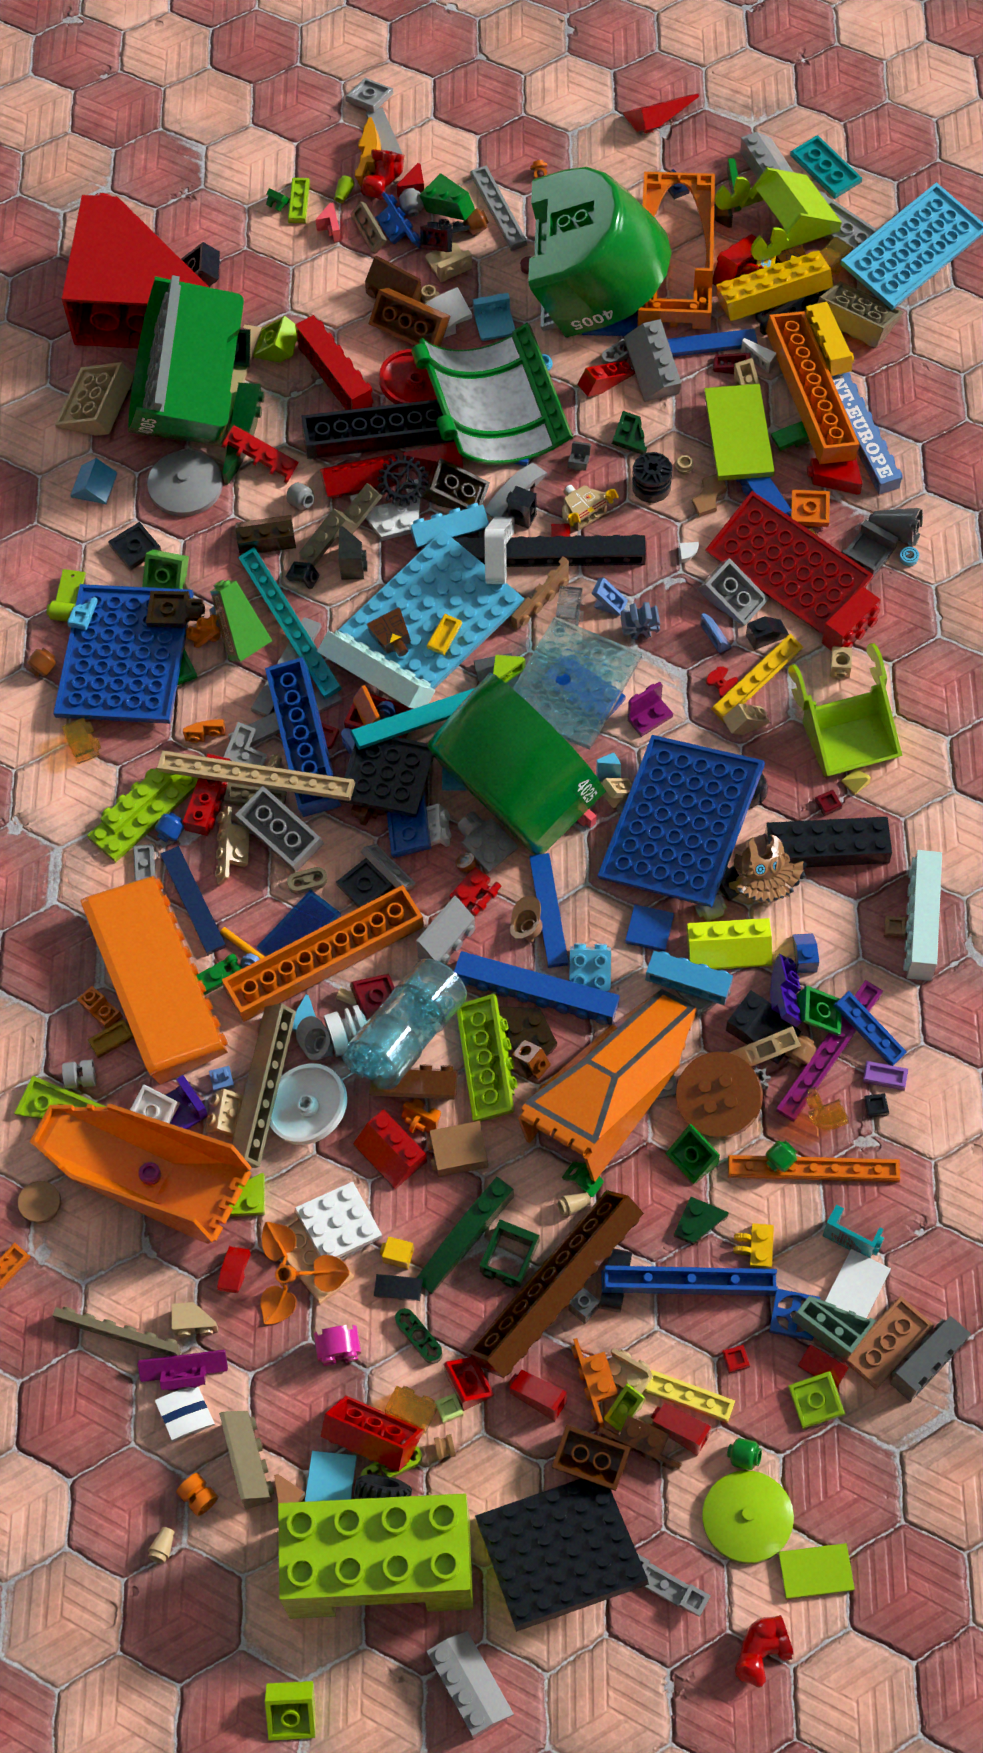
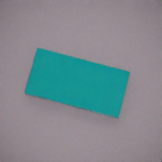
[790,135,862,199]

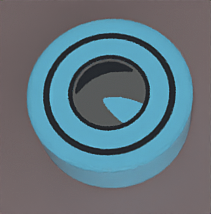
[899,547,919,566]

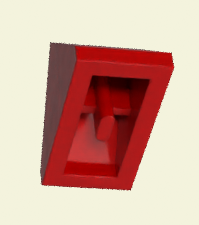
[397,163,424,197]

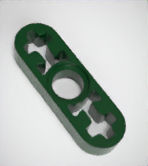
[395,1308,443,1364]

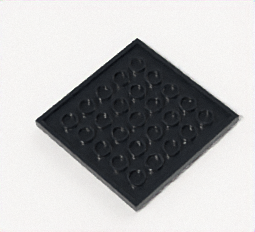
[475,1479,649,1632]

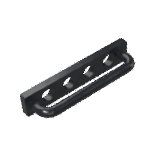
[755,279,833,335]

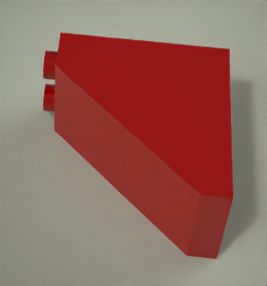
[62,193,210,349]

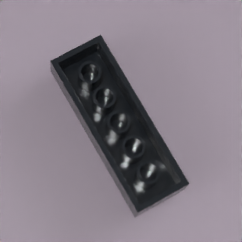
[765,816,892,868]

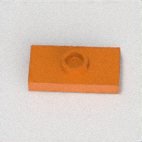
[0,1242,31,1290]

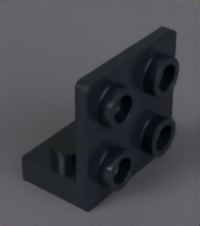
[420,219,470,252]

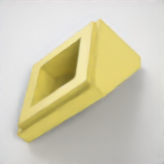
[841,769,871,795]

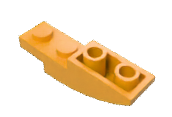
[355,117,381,187]

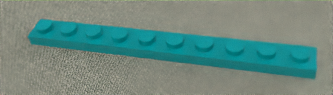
[238,547,342,699]

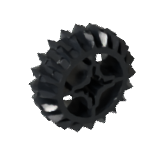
[377,455,428,507]

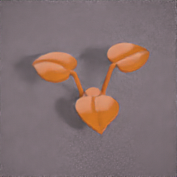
[260,1222,350,1324]

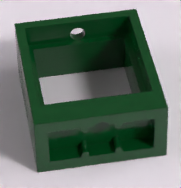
[479,1219,540,1288]

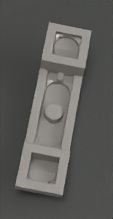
[485,463,547,518]
[638,1554,711,1617]

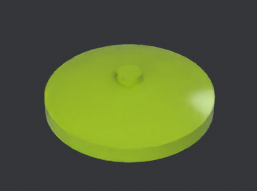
[702,1470,794,1564]

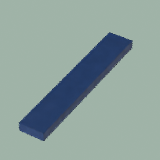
[160,846,226,955]

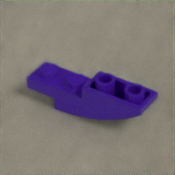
[770,953,802,1027]

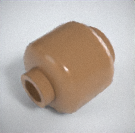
[785,1035,816,1067]

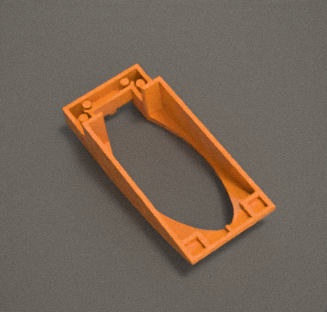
[637,171,715,329]

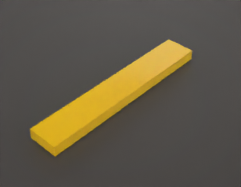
[711,633,804,723]

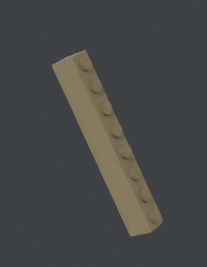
[232,1003,296,1168]

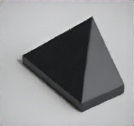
[714,203,733,228]

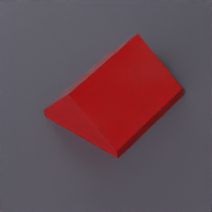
[443,1357,494,1411]

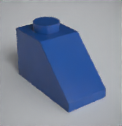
[792,933,819,973]

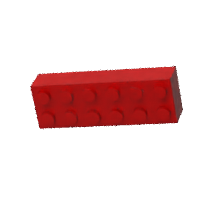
[295,315,374,410]

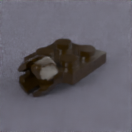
[146,591,205,628]

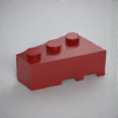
[712,234,768,286]

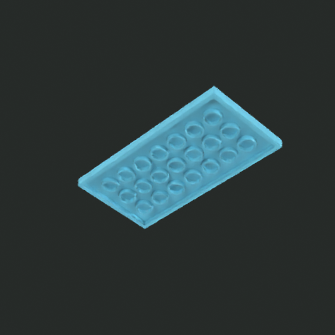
[840,182,983,310]

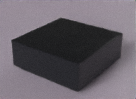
[864,1093,889,1118]

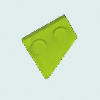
[228,1173,265,1217]

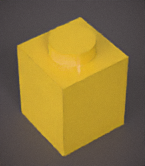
[380,1236,414,1270]

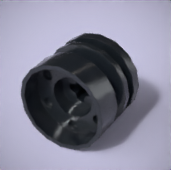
[632,452,672,503]

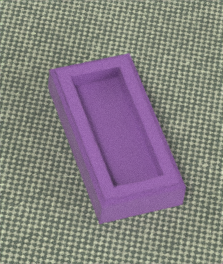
[863,1061,908,1091]

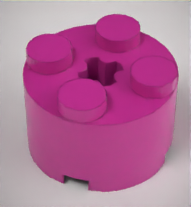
[313,1325,361,1366]

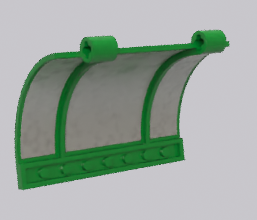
[411,323,573,465]

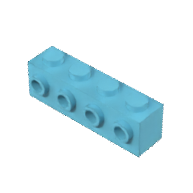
[409,503,489,549]

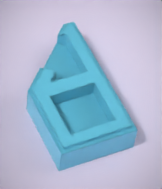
[67,597,98,630]
[292,994,316,1032]

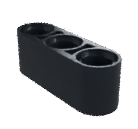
[599,1248,632,1313]

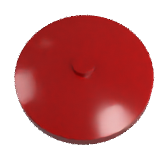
[379,349,437,404]

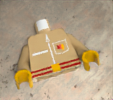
[562,485,619,531]

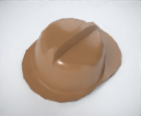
[510,896,542,943]

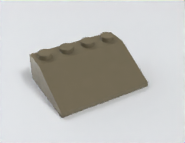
[817,281,904,347]

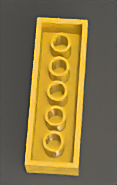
[716,250,833,322]

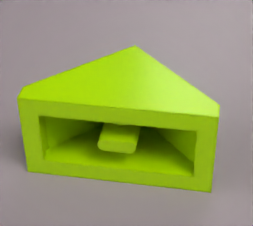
[493,655,526,683]

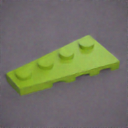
[14,1076,106,1119]

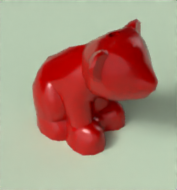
[361,149,405,200]
[735,1615,794,1688]

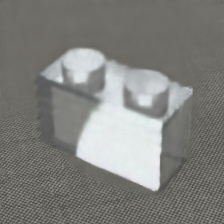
[555,585,586,629]

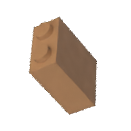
[427,1121,488,1177]

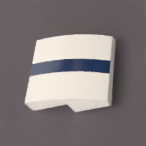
[155,1387,215,1442]

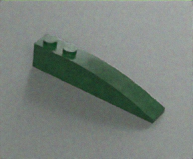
[222,382,264,485]
[417,1177,514,1294]

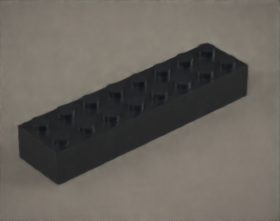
[301,399,454,459]

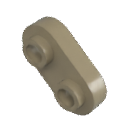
[287,867,327,894]

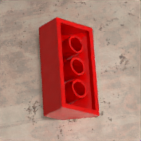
[320,454,401,499]
[320,1396,424,1472]

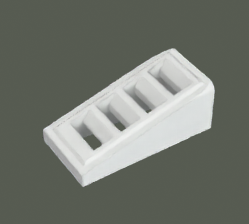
[741,338,776,373]

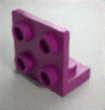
[628,682,673,737]

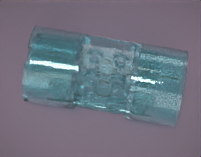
[342,959,467,1089]

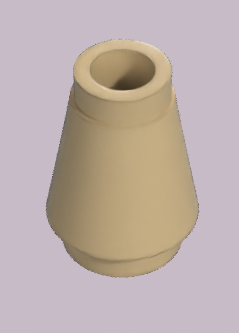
[557,1192,591,1216]
[148,1527,175,1564]

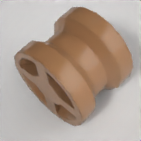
[434,1434,456,1460]

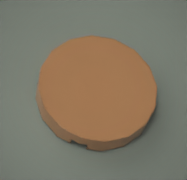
[18,1181,61,1224]

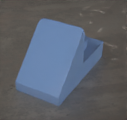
[592,577,628,616]

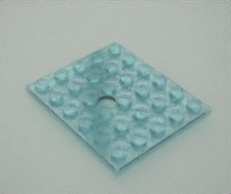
[513,617,642,750]

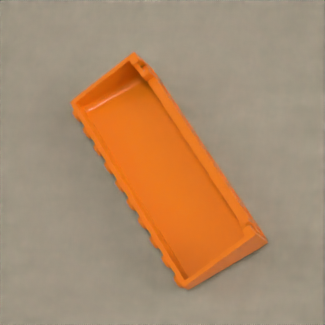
[80,876,228,1085]

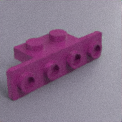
[137,1350,228,1391]

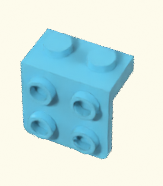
[473,293,515,341]
[569,943,611,991]

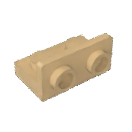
[206,1089,243,1137]
[608,1348,653,1394]

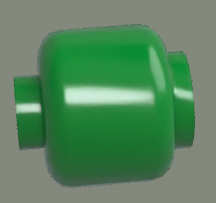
[765,1140,797,1172]
[727,1438,762,1470]

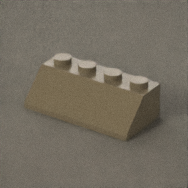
[219,1411,274,1509]

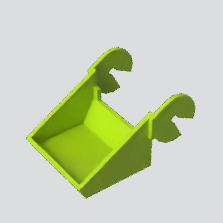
[714,167,842,261]
[788,643,903,777]

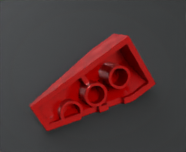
[623,93,699,134]

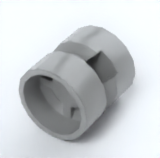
[62,1059,96,1090]

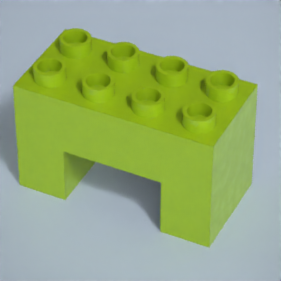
[278,1493,474,1619]

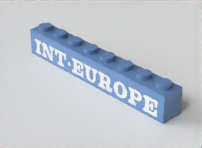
[831,372,903,495]

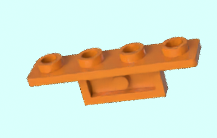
[571,1338,619,1427]

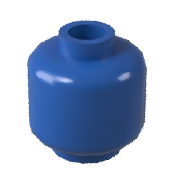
[154,812,185,843]

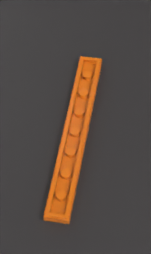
[728,1155,900,1182]

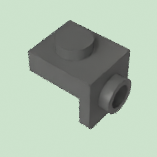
[568,441,591,471]

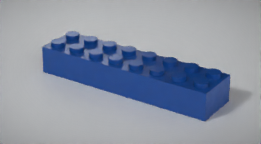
[265,657,342,817]

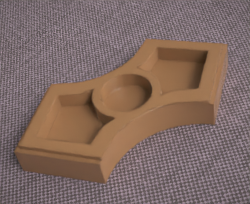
[692,474,727,517]

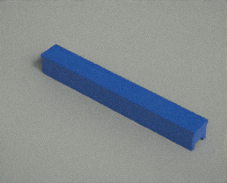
[601,1265,778,1296]

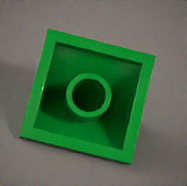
[665,1124,720,1184]

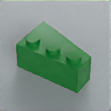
[419,173,475,221]

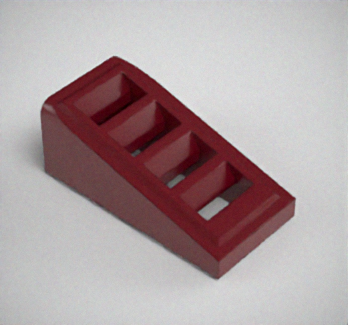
[713,353,752,374]

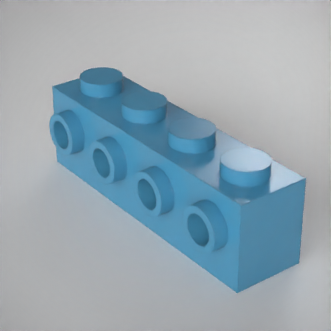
[645,951,733,1005]

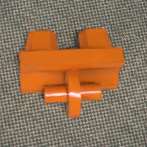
[186,614,221,648]
[401,1098,441,1133]

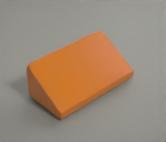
[353,685,380,725]

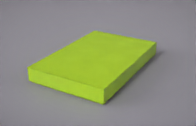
[778,1543,855,1600]

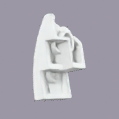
[425,287,472,338]

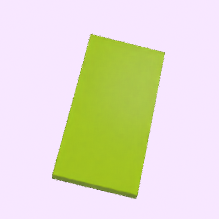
[704,384,775,481]

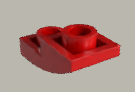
[217,1246,251,1293]

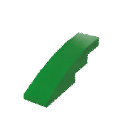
[771,421,810,451]

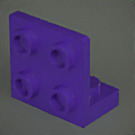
[166,1075,208,1129]

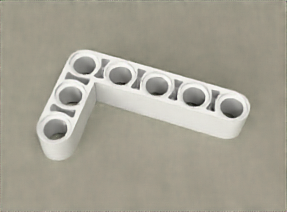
[485,517,515,584]

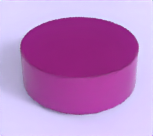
[139,1162,161,1185]

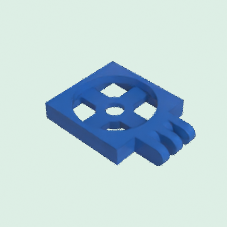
[769,1289,820,1342]

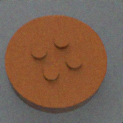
[676,1052,763,1138]

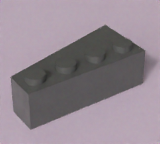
[891,1316,971,1402]

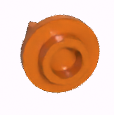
[530,160,548,179]

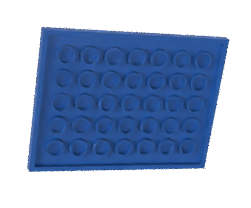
[53,584,194,724]
[597,735,765,908]

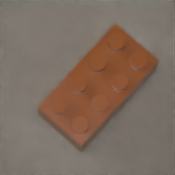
[368,288,451,347]

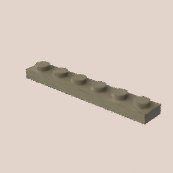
[53,1307,182,1356]

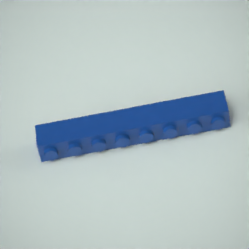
[454,951,620,1025]

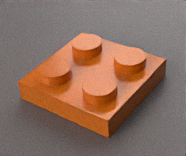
[791,490,830,527]

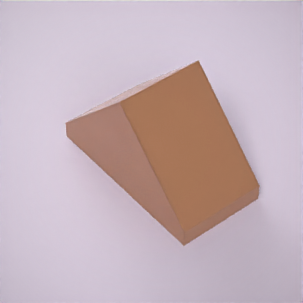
[274,1474,306,1503]

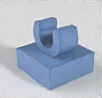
[209,1066,235,1092]

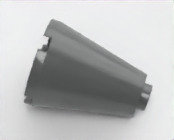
[868,508,923,546]

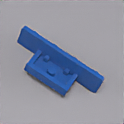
[375,192,421,249]

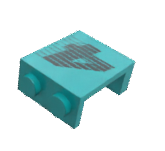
[823,1204,884,1258]

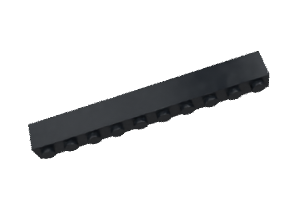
[455,534,646,567]

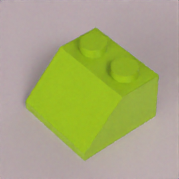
[253,316,297,362]
[265,1681,316,1740]

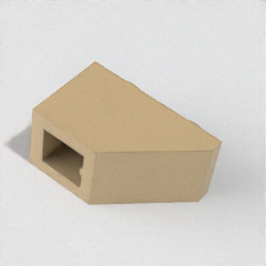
[723,704,770,735]
[172,1302,219,1338]

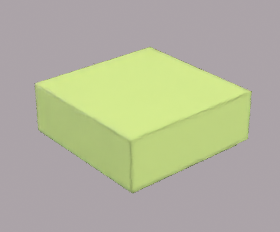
[435,1393,464,1423]

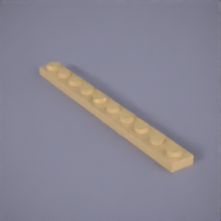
[157,751,355,801]

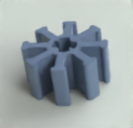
[620,602,660,639]

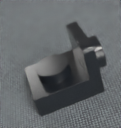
[285,561,320,589]

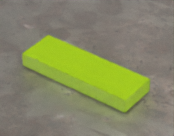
[288,178,310,223]

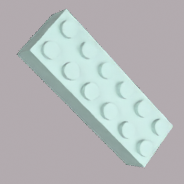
[317,630,436,708]
[903,850,942,981]

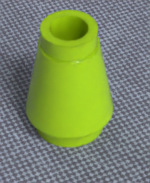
[334,175,354,204]

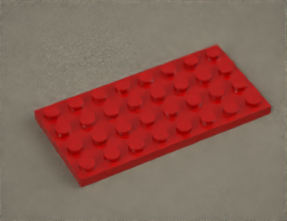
[705,491,874,635]

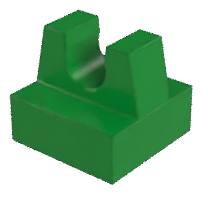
[266,188,290,211]

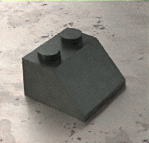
[338,526,368,580]

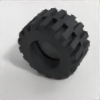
[353,1475,412,1499]

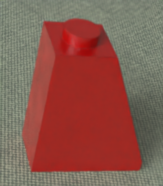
[807,458,862,495]
[508,1369,567,1422]
[651,1403,712,1456]

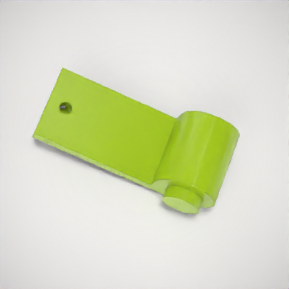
[46,569,86,622]

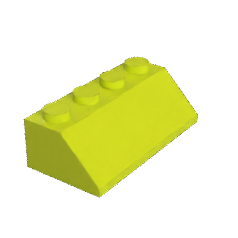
[686,918,773,970]

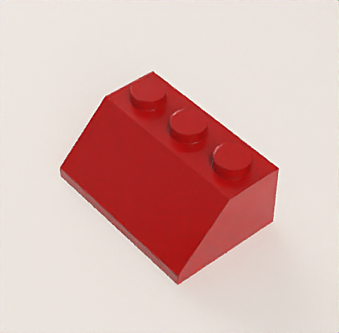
[353,1109,427,1189]

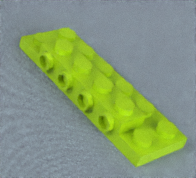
[87,768,198,863]
[456,994,517,1122]

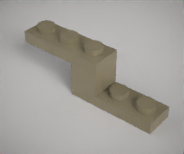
[299,483,382,566]

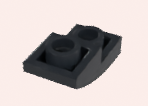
[374,1274,423,1301]

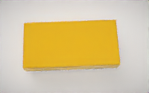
[426,614,462,655]

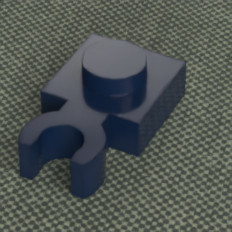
[668,169,690,199]

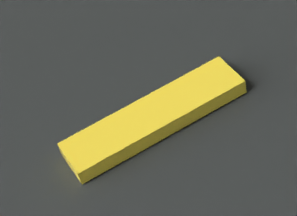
[644,1370,735,1423]

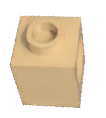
[830,647,852,679]

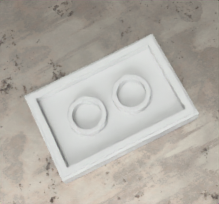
[825,1249,891,1318]

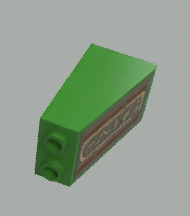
[210,579,272,662]

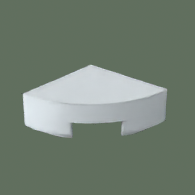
[679,542,699,563]

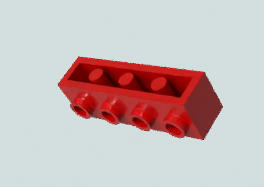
[183,753,230,836]

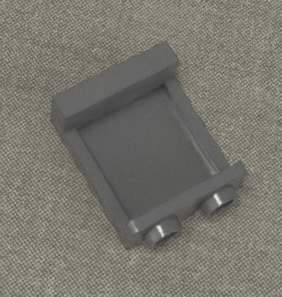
[841,520,898,578]

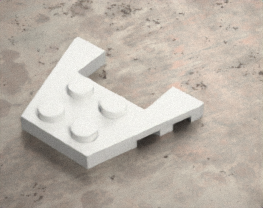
[350,479,421,541]

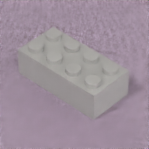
[235,786,324,872]

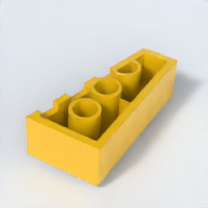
[806,302,854,376]

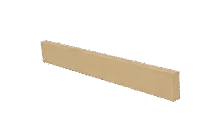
[204,324,262,447]

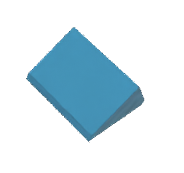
[70,458,117,504]

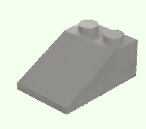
[697,558,769,626]

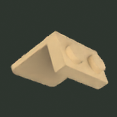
[425,243,472,282]

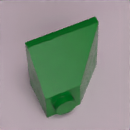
[796,986,841,1036]

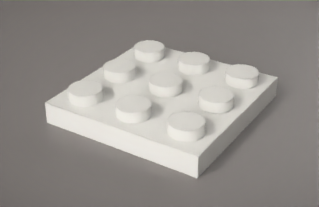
[295,1182,382,1258]

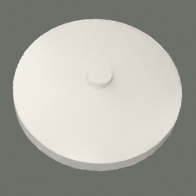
[270,1063,347,1145]

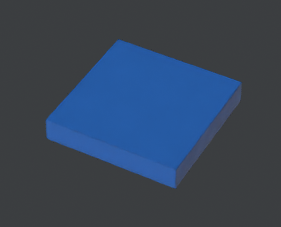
[625,904,674,952]

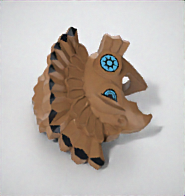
[729,834,807,903]

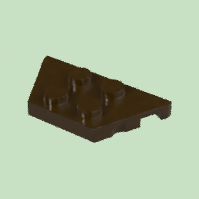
[498,1007,557,1079]

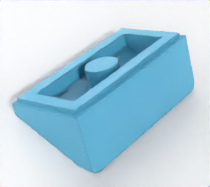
[596,753,621,782]

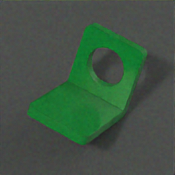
[562,1162,604,1197]

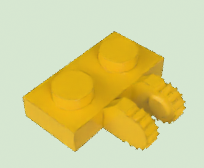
[733,1223,774,1269]

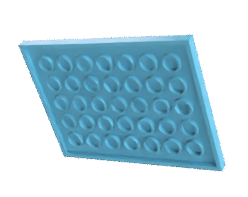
[338,530,525,689]

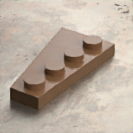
[511,557,569,630]

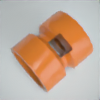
[176,1473,219,1517]

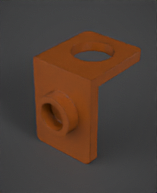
[512,1040,551,1079]

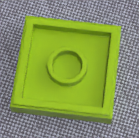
[788,1371,846,1429]

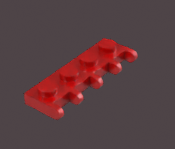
[221,425,299,484]

